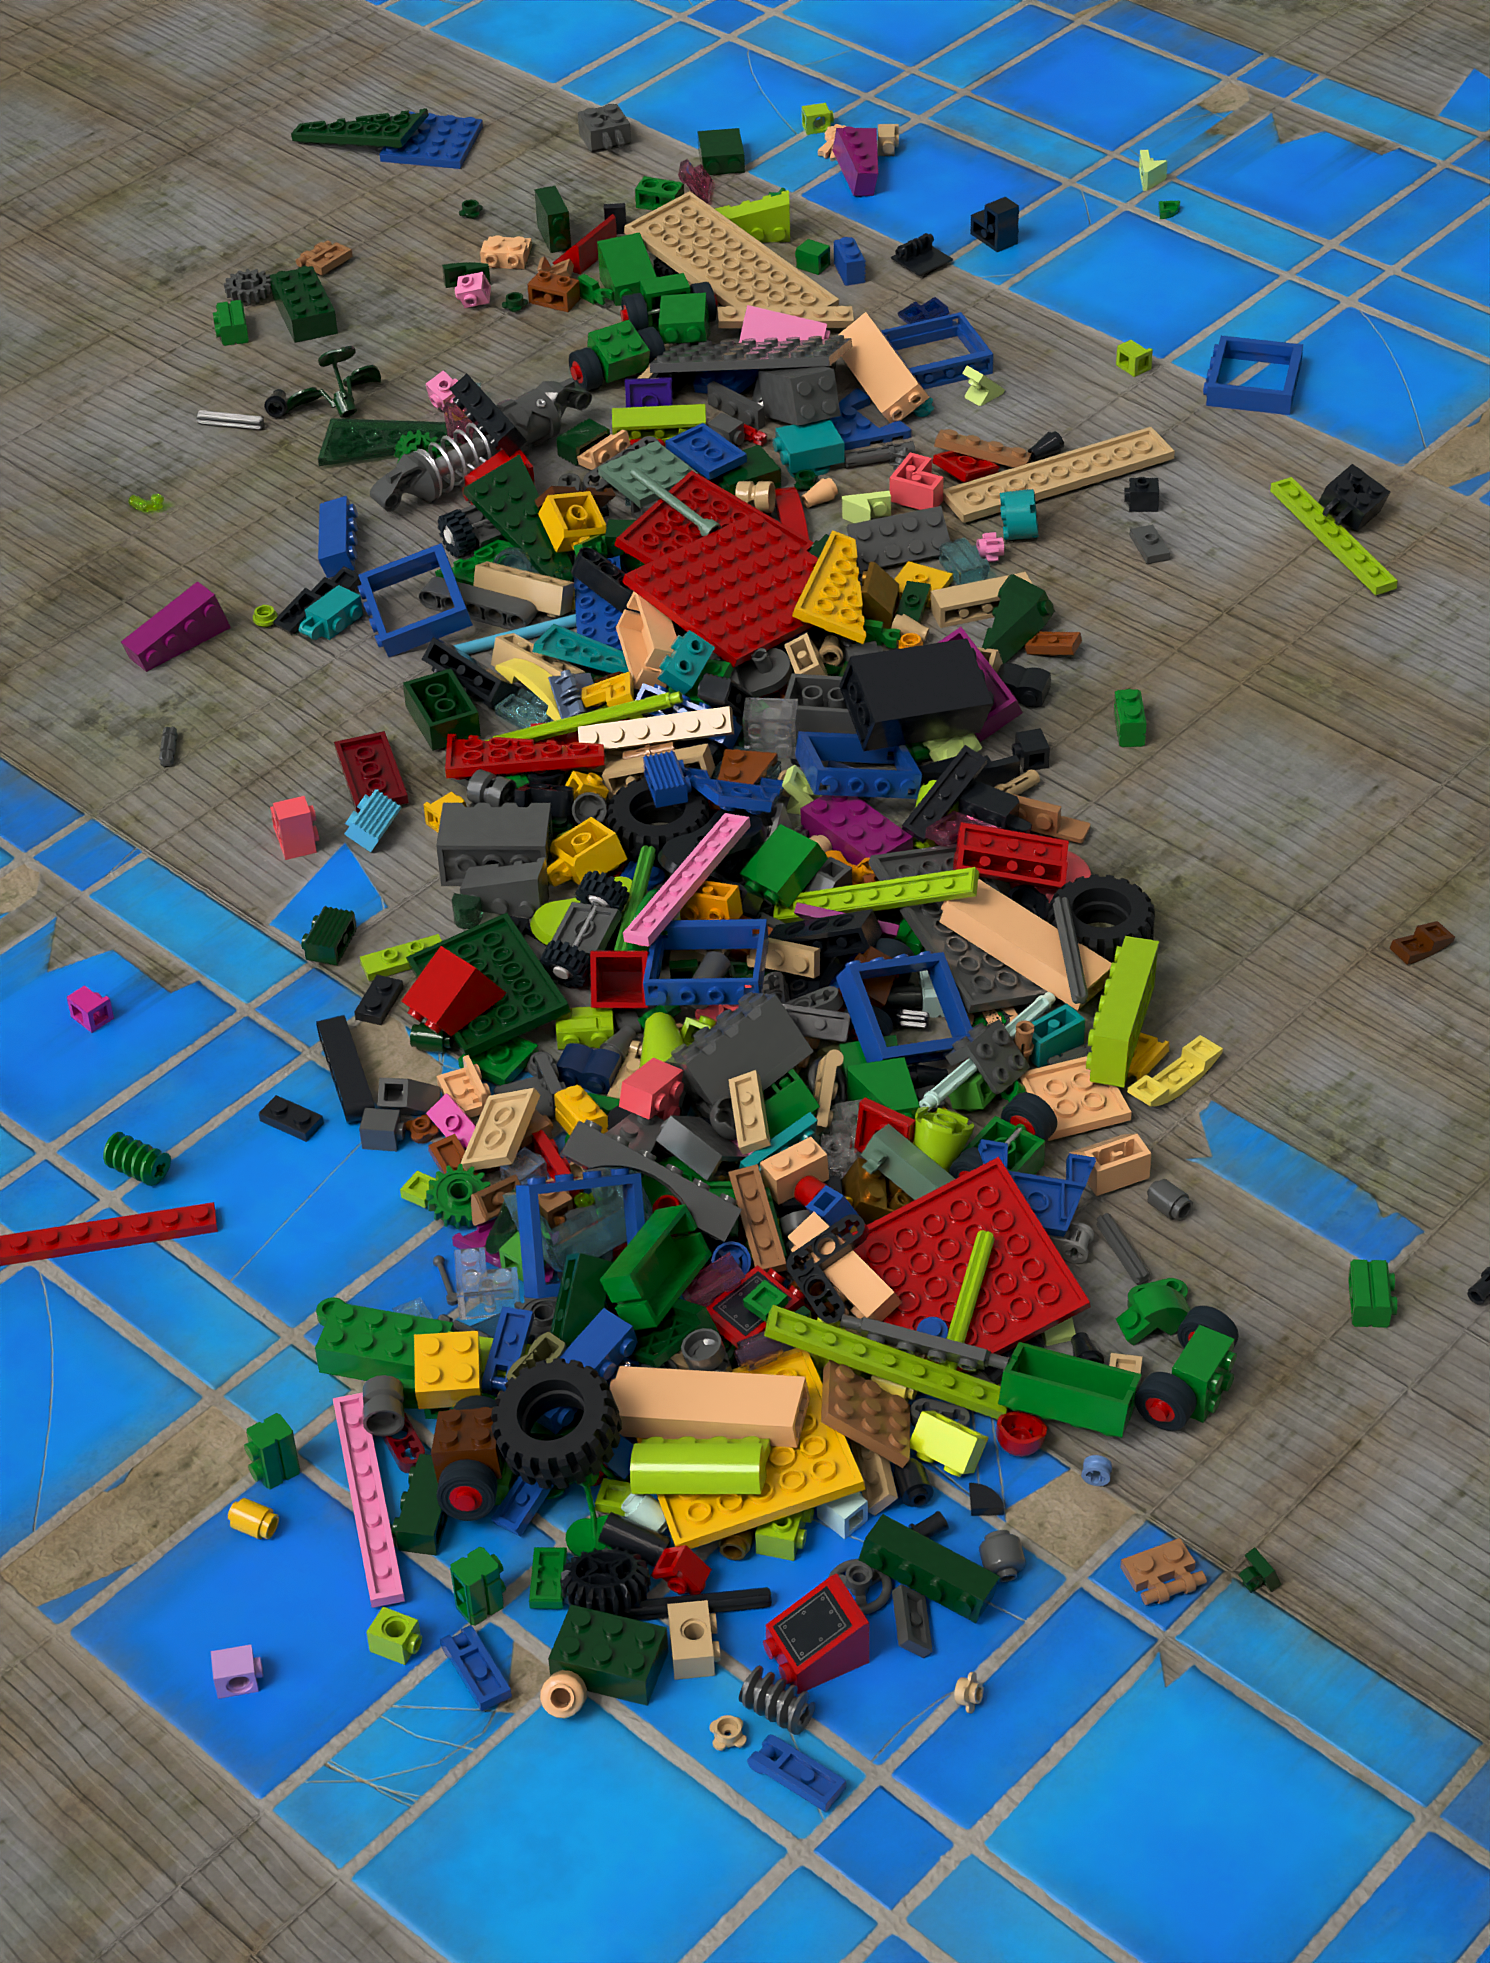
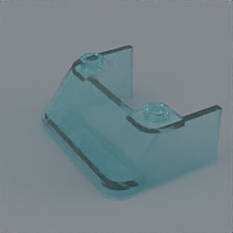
[502,1167,652,1273]

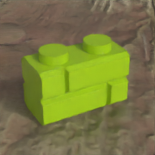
[556,1006,614,1050]

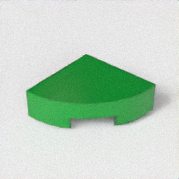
[1158,201,1180,219]

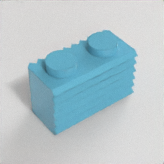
[344,790,402,852]

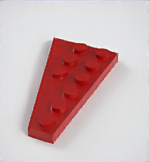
[445,734,605,780]

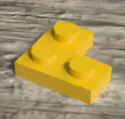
[582,671,634,708]

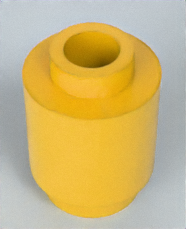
[228,1498,279,1540]

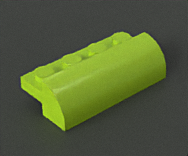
[630,1436,771,1494]

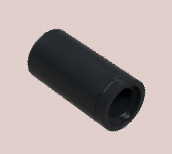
[598,1512,672,1567]

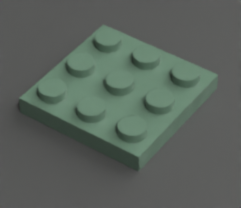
[598,441,698,508]

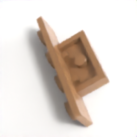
[1012,794,1091,843]

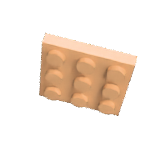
[1017,1056,1132,1141]

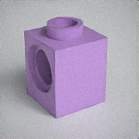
[211,1644,263,1699]

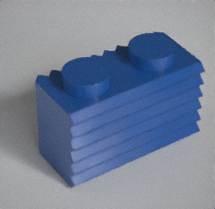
[834,237,866,286]
[643,751,692,808]

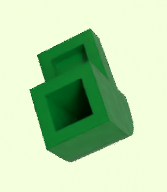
[1116,1285,1191,1346]

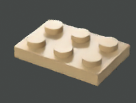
[460,1088,540,1171]

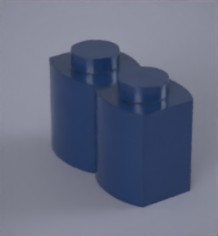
[556,1043,622,1094]

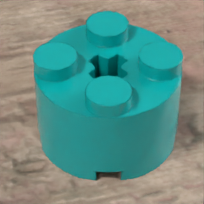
[1000,489,1039,541]

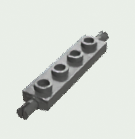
[840,1314,1009,1371]

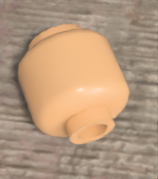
[540,1670,587,1719]

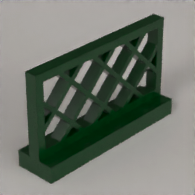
[626,1299,719,1368]

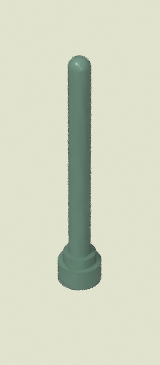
[630,467,721,537]

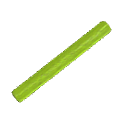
[939,1230,994,1370]

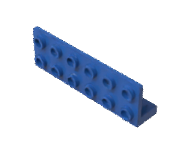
[574,556,627,651]

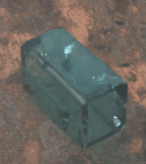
[939,537,990,585]

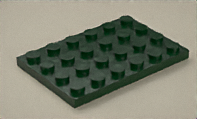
[406,913,571,1057]

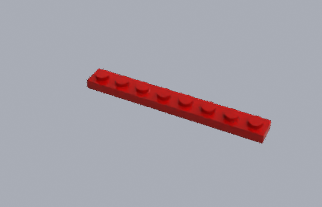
[0,1202,218,1266]

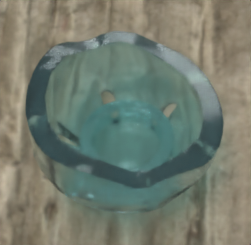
[493,547,532,572]

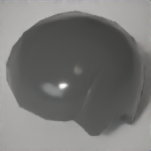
[710,1096,737,1141]

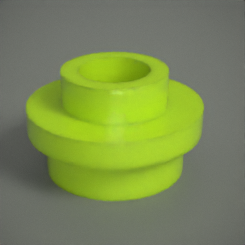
[253,605,278,627]

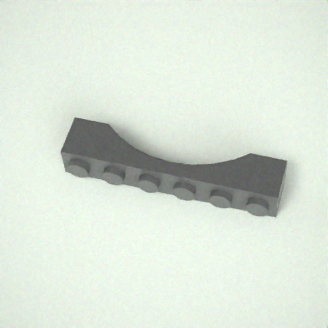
[560,1119,742,1243]

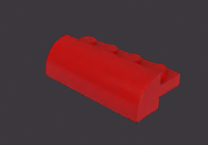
[953,822,1069,891]

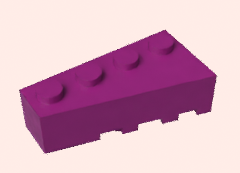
[832,126,878,196]
[121,581,231,672]

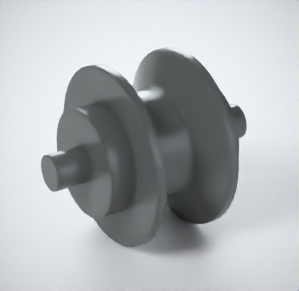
[889,447,909,470]

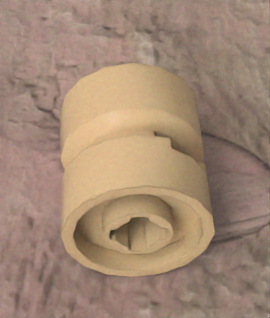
[735,481,776,513]

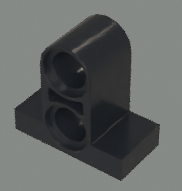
[514,779,574,817]

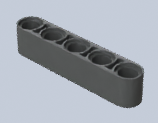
[418,577,537,630]

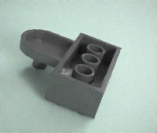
[709,648,793,724]

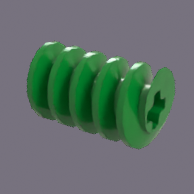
[103,1132,171,1186]

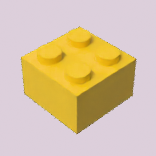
[414,1331,482,1409]

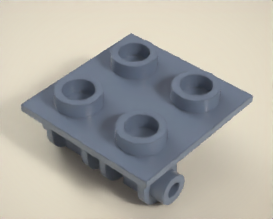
[548,670,601,719]

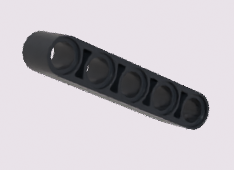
[316,1015,375,1124]

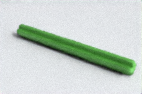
[614,845,656,951]

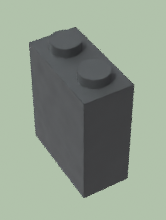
[656,1115,749,1181]

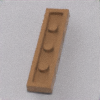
[934,429,1032,468]
[728,1164,788,1272]

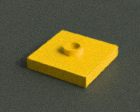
[894,561,953,608]

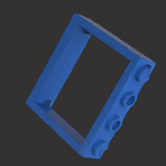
[881,312,993,390]
[1203,335,1304,415]
[357,543,473,658]
[795,731,922,799]
[643,919,769,1006]
[836,951,972,1065]
[516,1168,645,1299]

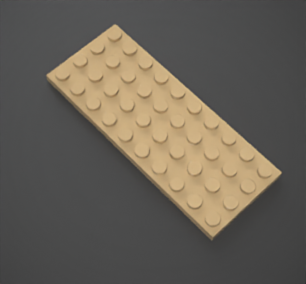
[624,191,839,307]

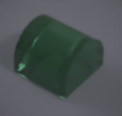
[452,893,483,929]

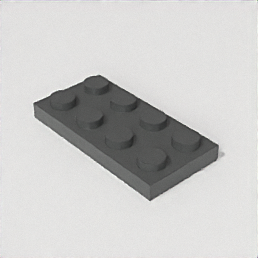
[846,506,953,572]

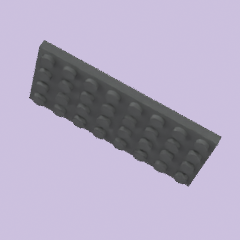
[650,335,852,373]
[868,844,1058,1014]

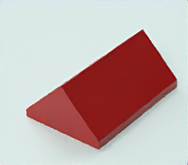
[552,214,617,274]

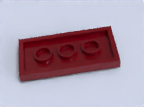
[334,731,409,813]

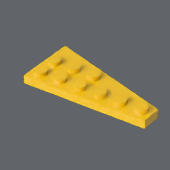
[792,530,866,644]

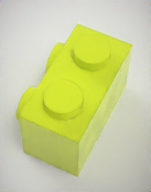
[910,1411,989,1477]

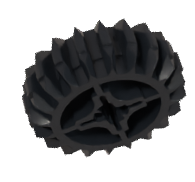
[560,1546,651,1616]

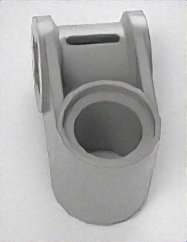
[1048,1222,1094,1264]

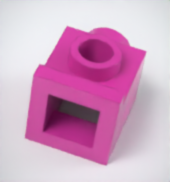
[67,985,114,1033]

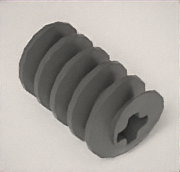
[739,1665,815,1735]

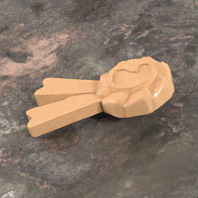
[818,124,846,161]

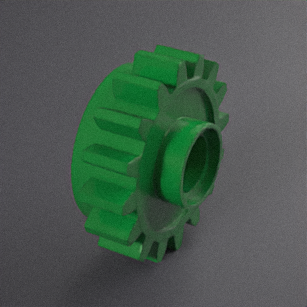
[426,1164,491,1229]

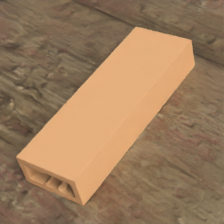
[838,312,929,423]
[940,879,1112,1011]
[610,1366,810,1448]

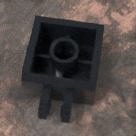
[1318,464,1391,532]
[958,780,1032,834]

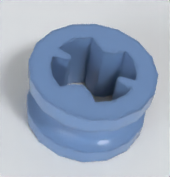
[1081,1455,1112,1486]

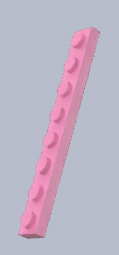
[623,813,751,947]
[333,1393,405,1608]

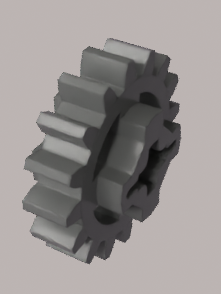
[224,269,272,304]

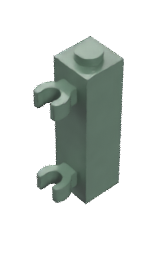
[861,1124,955,1200]

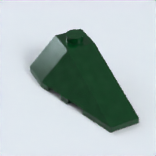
[982,574,1055,664]

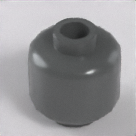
[979,1530,1026,1582]

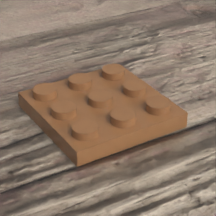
[821,1360,910,1468]

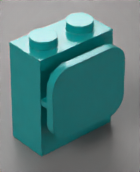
[772,418,845,478]

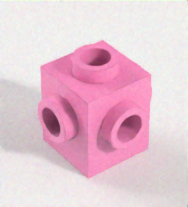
[455,272,491,308]
[426,371,458,413]

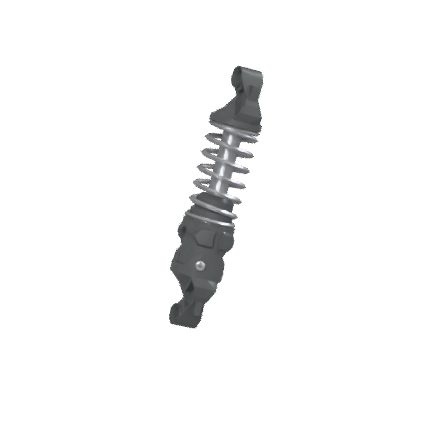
[370,378,592,512]

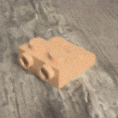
[480,235,532,269]

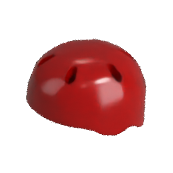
[996,1412,1047,1457]

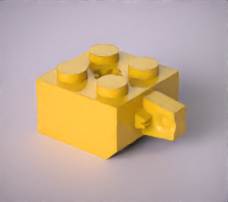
[538,491,606,552]
[547,817,627,887]

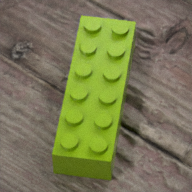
[1086,936,1159,1088]

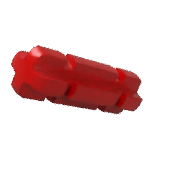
[744,423,767,446]

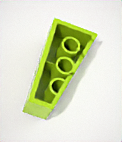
[715,190,790,243]

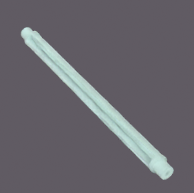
[919,992,1056,1111]

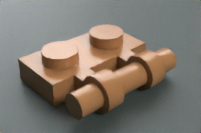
[296,240,353,275]
[1120,1538,1207,1605]

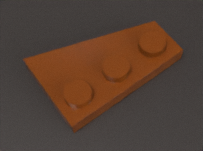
[713,749,778,809]

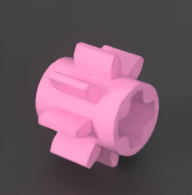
[976,532,1004,563]

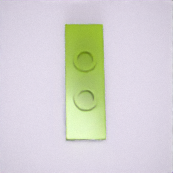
[359,934,442,981]

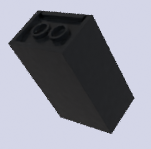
[839,638,994,751]

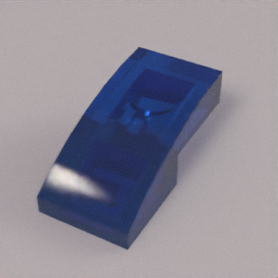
[898,297,949,324]

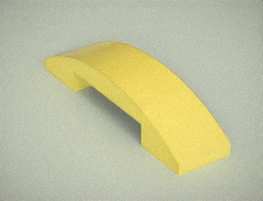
[495,658,561,721]
[1127,1035,1223,1106]

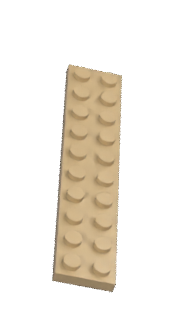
[943,427,1175,523]

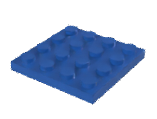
[379,111,483,169]

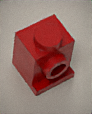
[651,1545,712,1595]

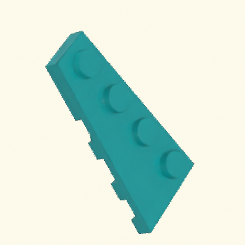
[532,624,629,673]

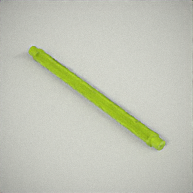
[484,691,683,742]

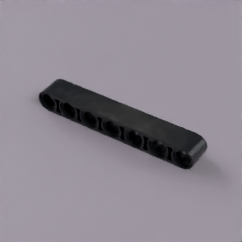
[571,547,687,637]

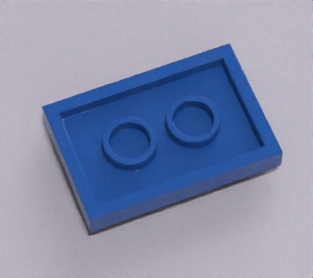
[665,423,747,480]

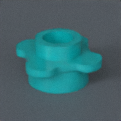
[912,397,934,417]

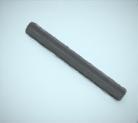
[1053,897,1088,1004]

